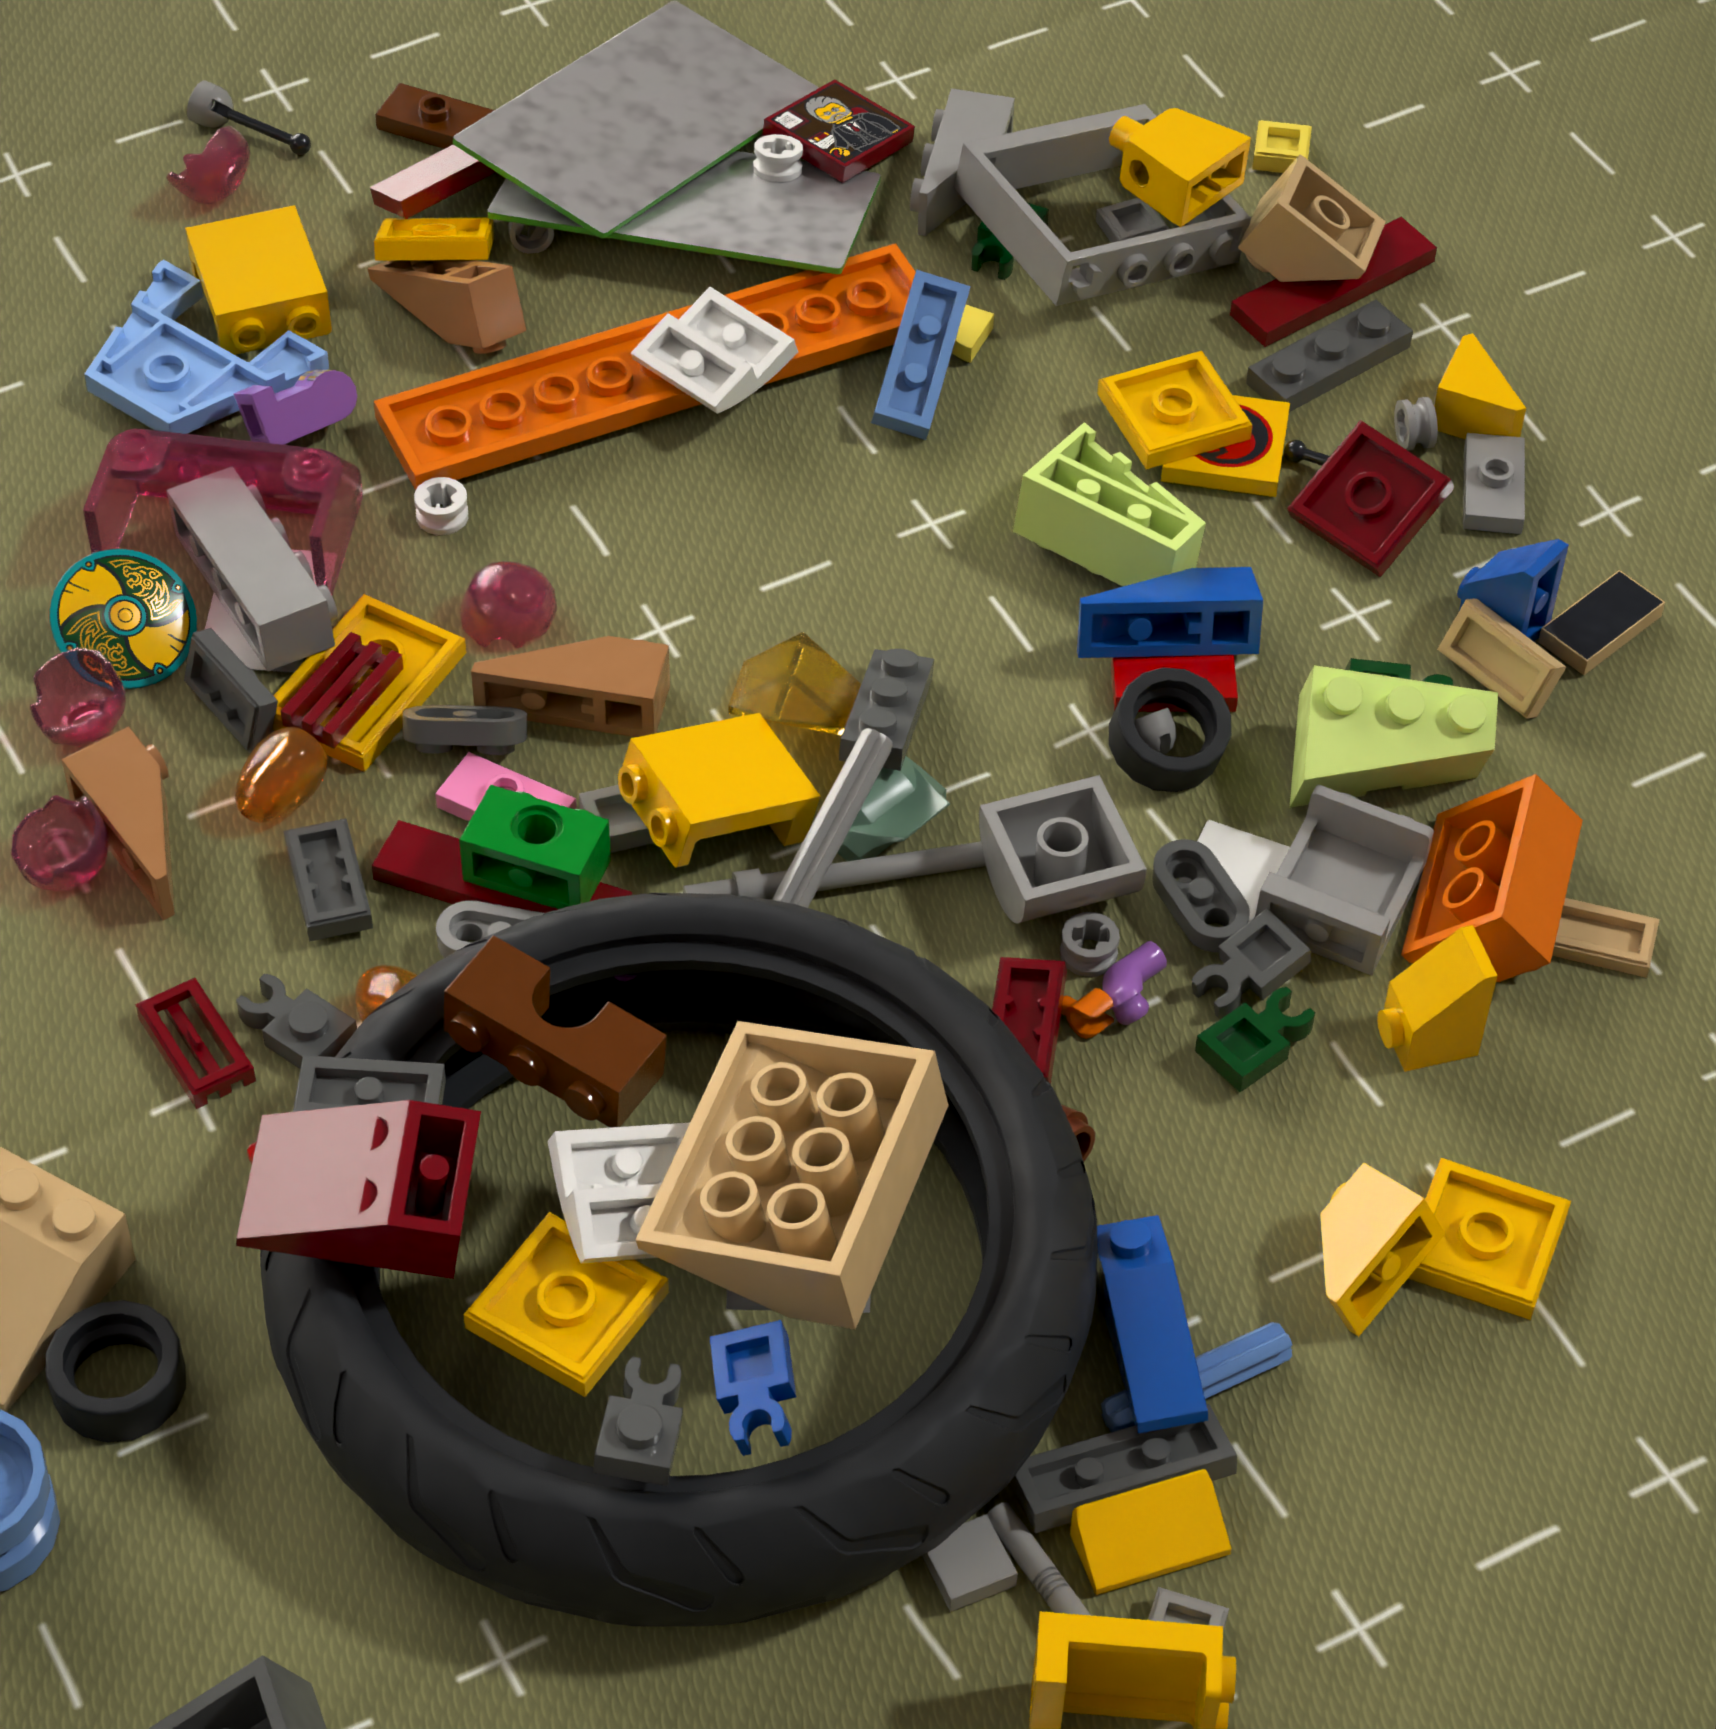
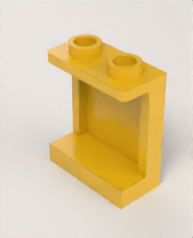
[185,205,332,355]
[618,713,821,868]
[1029,1611,1236,1729]

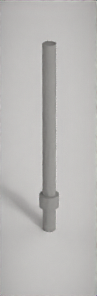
[683,841,986,899]

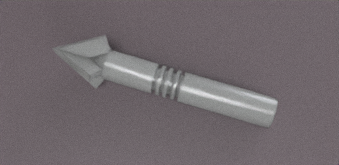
[987,1502,1092,1616]

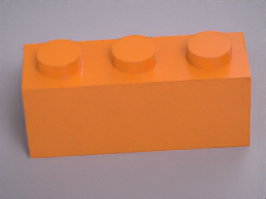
[1401,774,1583,982]

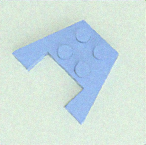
[84,259,329,440]

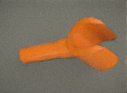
[1061,988,1114,1039]

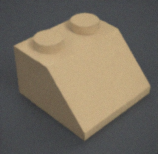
[1238,154,1386,282]

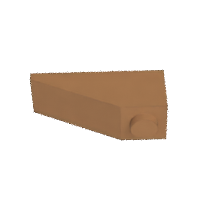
[368,260,526,354]
[471,636,670,737]
[62,726,175,921]

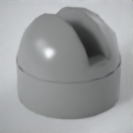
[508,222,554,254]
[1135,708,1177,754]

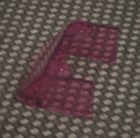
[83,429,363,595]

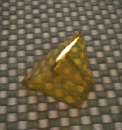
[728,632,861,736]

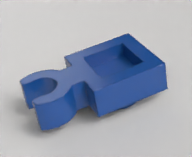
[710,1320,796,1456]

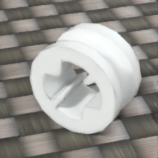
[753,134,803,182]
[414,477,468,535]

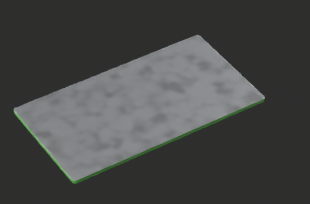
[453,1,819,238]
[488,151,881,274]

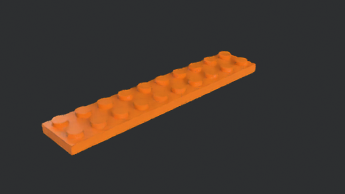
[374,243,916,491]

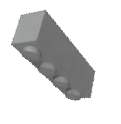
[166,466,338,672]

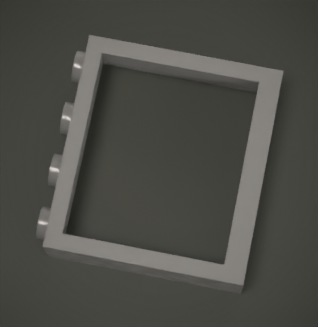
[953,104,1251,306]

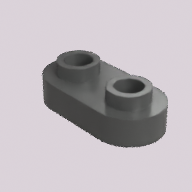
[402,705,527,755]
[1152,839,1250,952]

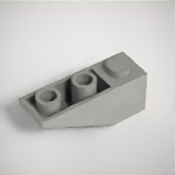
[910,88,1015,236]

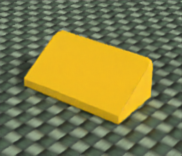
[1070,1469,1232,1595]

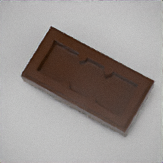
[375,83,495,149]

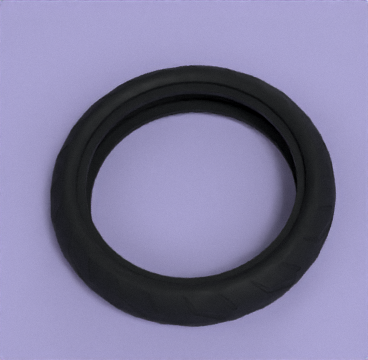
[260,893,1098,1627]

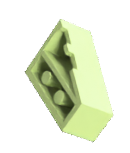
[1013,422,1206,586]
[1289,665,1498,808]

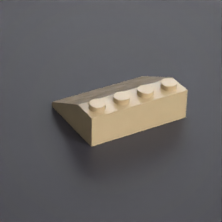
[635,1021,948,1330]
[0,1147,136,1412]

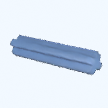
[1101,1322,1292,1432]

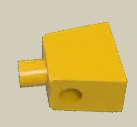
[1109,108,1251,227]

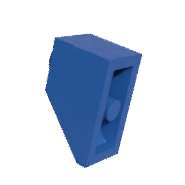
[1457,539,1569,642]

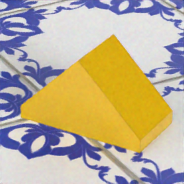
[1434,333,1526,439]

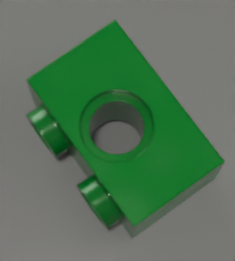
[459,784,611,909]

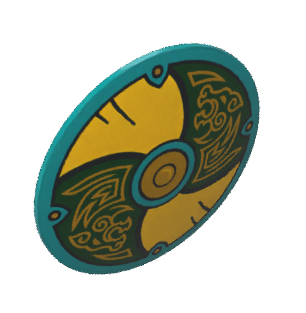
[50,549,197,689]

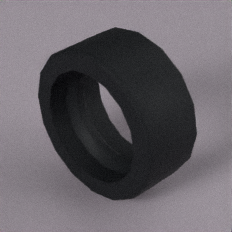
[1109,667,1232,792]
[46,1300,186,1443]

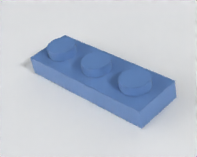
[871,270,971,440]

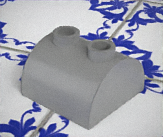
[979,775,1147,923]

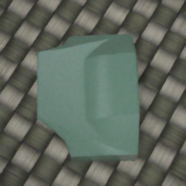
[814,756,950,861]

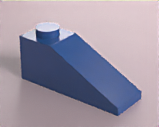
[1077,567,1263,658]
[1096,1215,1208,1433]

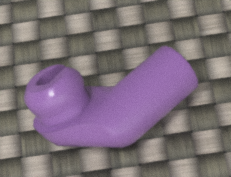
[1102,941,1167,1025]

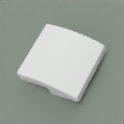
[631,287,798,414]
[548,1122,690,1264]

